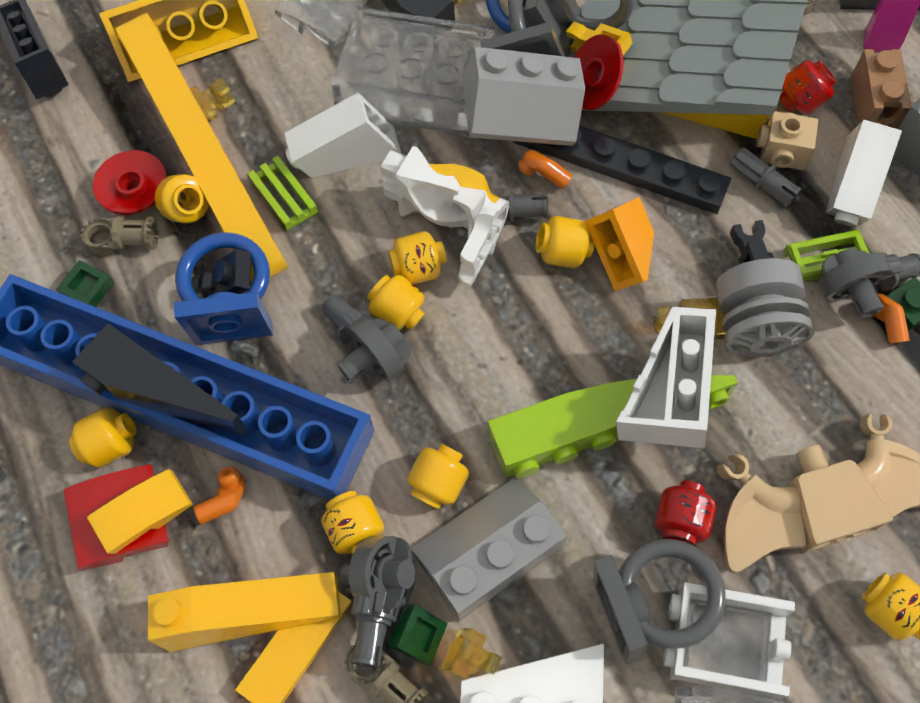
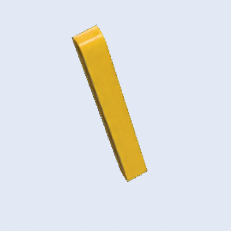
[115,12,289,282]

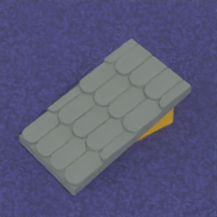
[569,0,808,139]

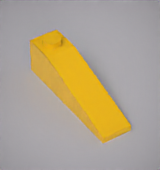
[148,572,341,652]

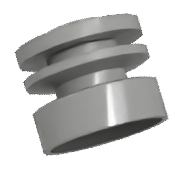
[716,258,814,357]

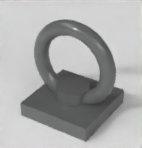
[481,0,565,57]
[523,0,635,57]
[593,539,726,665]

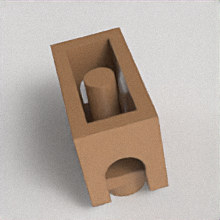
[850,49,912,129]

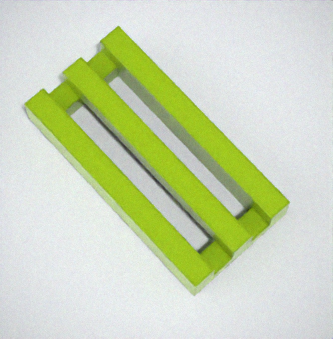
[247,155,318,231]
[783,229,870,282]

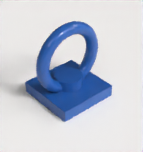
[174,232,273,345]

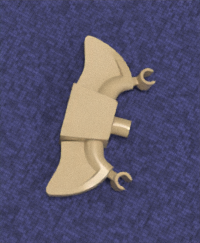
[716,413,920,574]

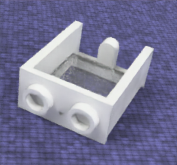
[663,582,795,701]

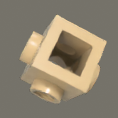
[756,111,818,170]

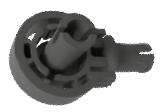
[818,247,920,319]
[322,294,411,384]
[340,536,416,668]

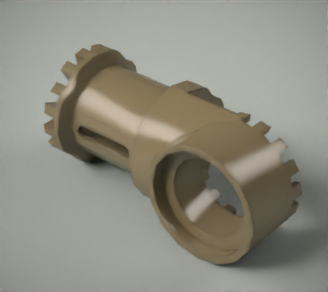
[80,216,159,257]
[344,645,429,703]

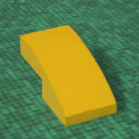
[87,469,193,554]

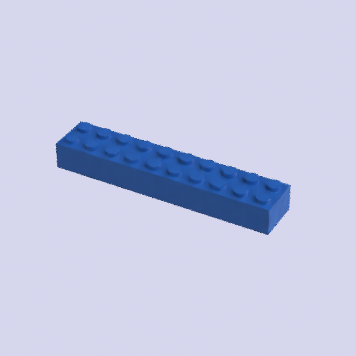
[0,274,375,500]

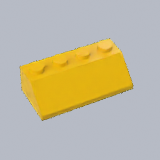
[99,0,259,82]

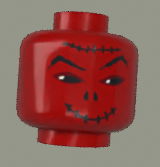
[779,59,837,115]
[654,480,717,547]

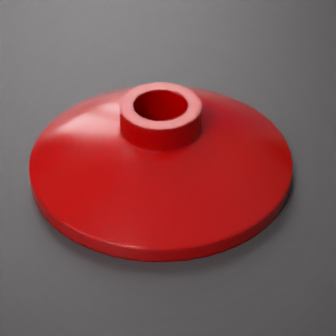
[574,34,624,110]
[93,150,167,215]

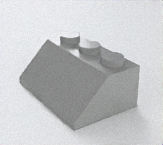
[462,47,585,146]
[411,478,568,621]

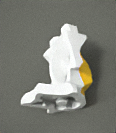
[381,146,509,288]

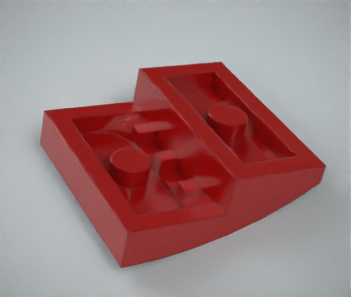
[63,464,169,571]

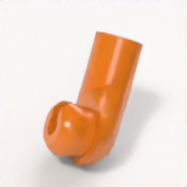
[518,150,572,189]
[867,294,910,344]
[193,467,246,525]

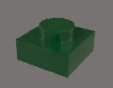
[56,260,115,307]
[887,277,920,331]
[388,603,448,666]

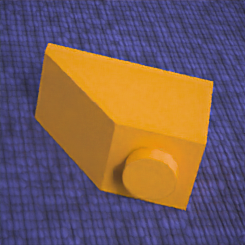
[585,197,654,291]

